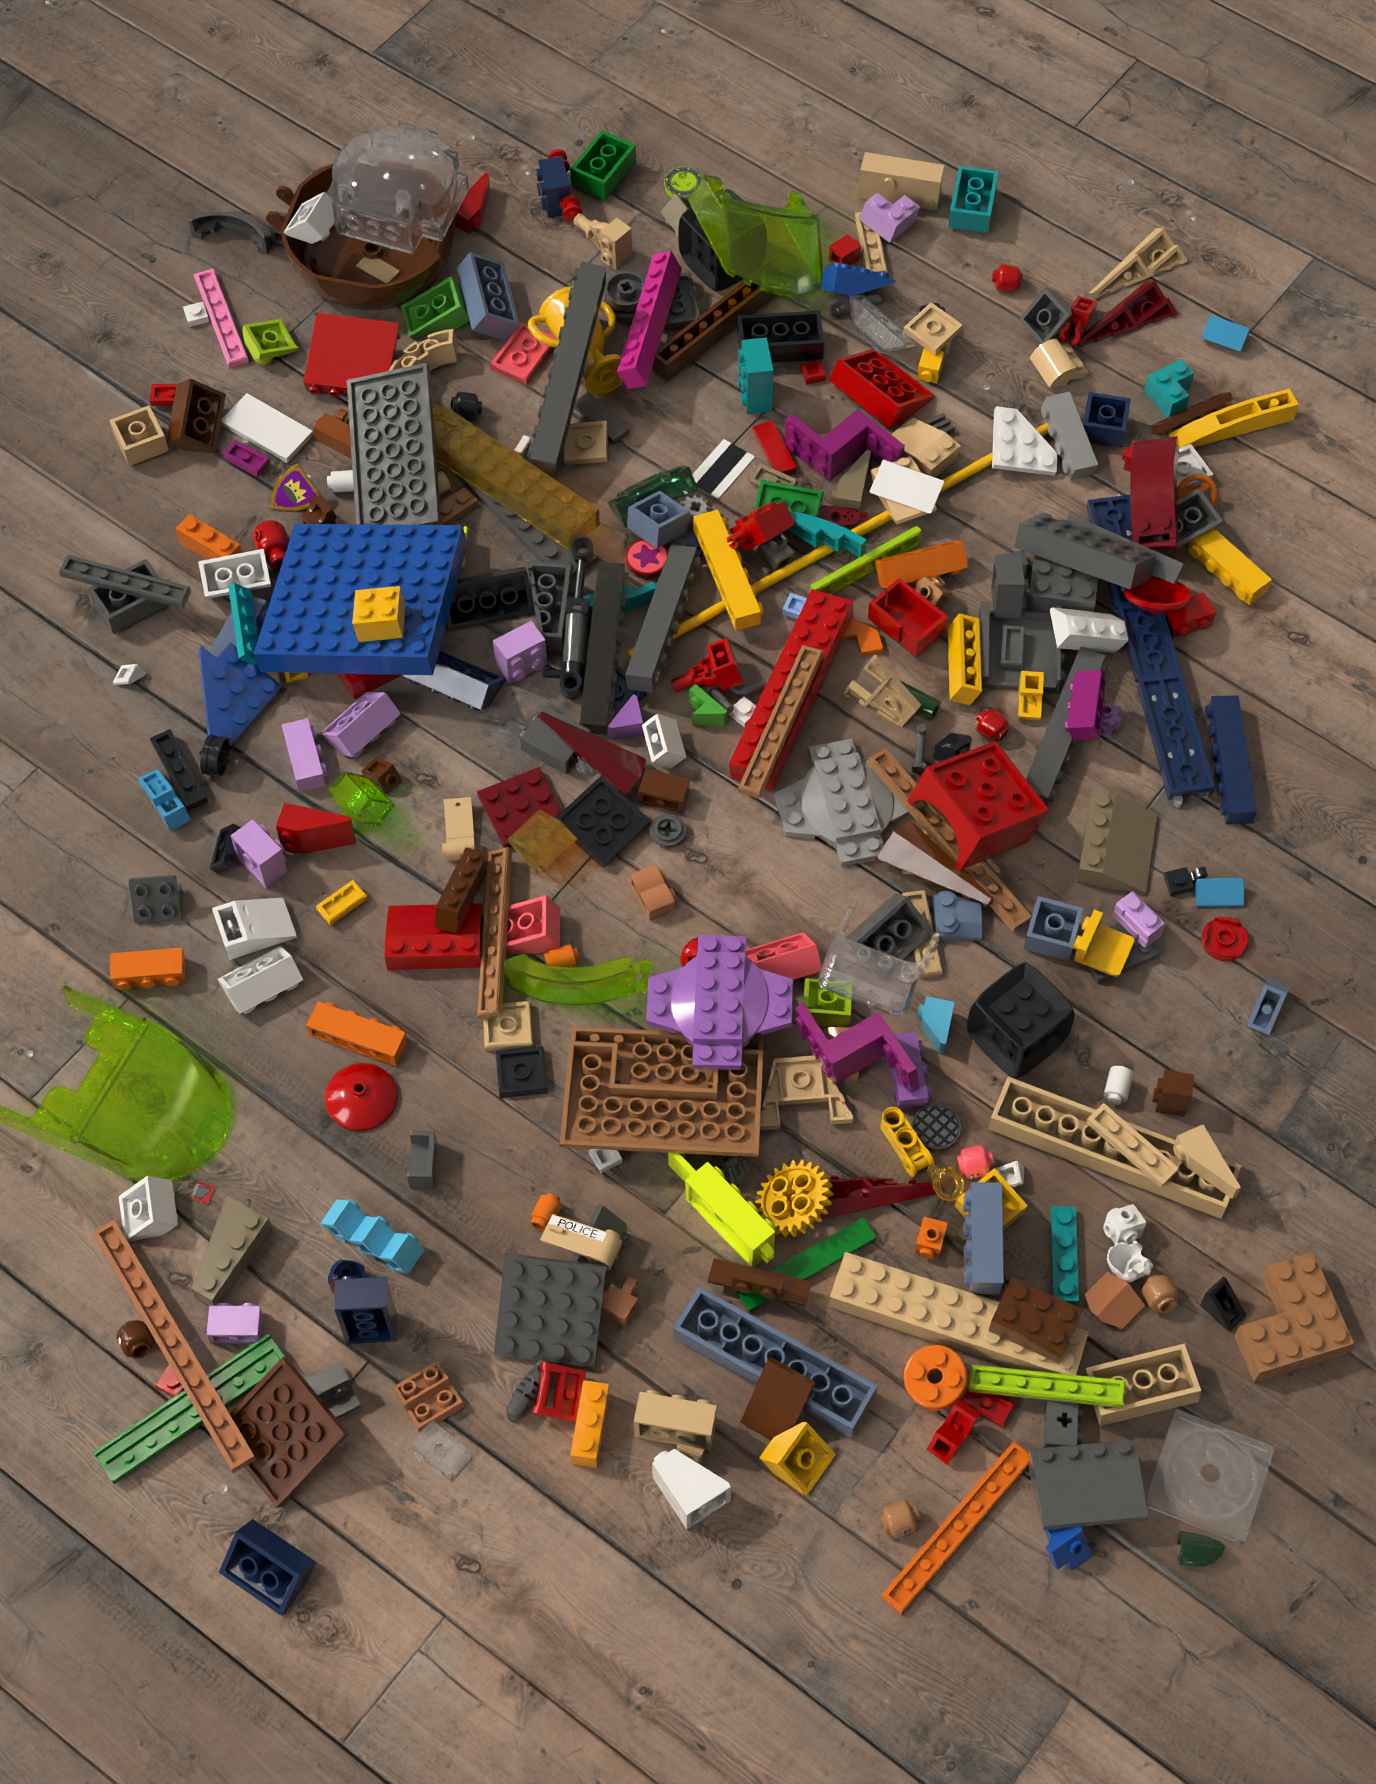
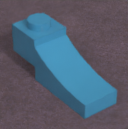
[137,769,191,831]

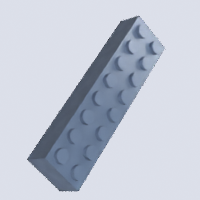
[673,1287,877,1438]

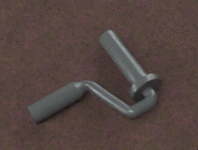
[706,680,767,713]

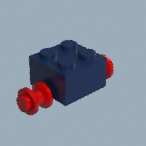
[535,149,583,222]

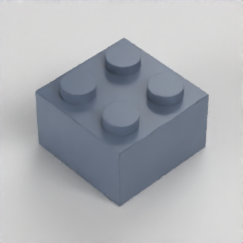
[627,491,690,549]
[1023,896,1084,961]

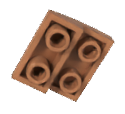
[393,1361,465,1434]

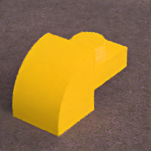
[1018,671,1044,721]

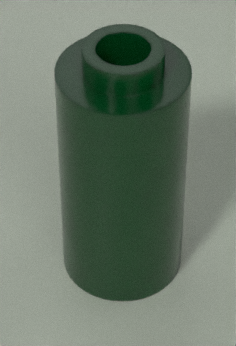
[900,681,941,721]

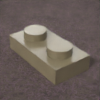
[749,463,798,488]

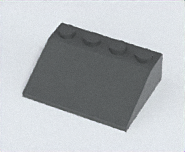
[1029,1440,1149,1530]

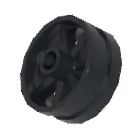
[199,734,231,777]

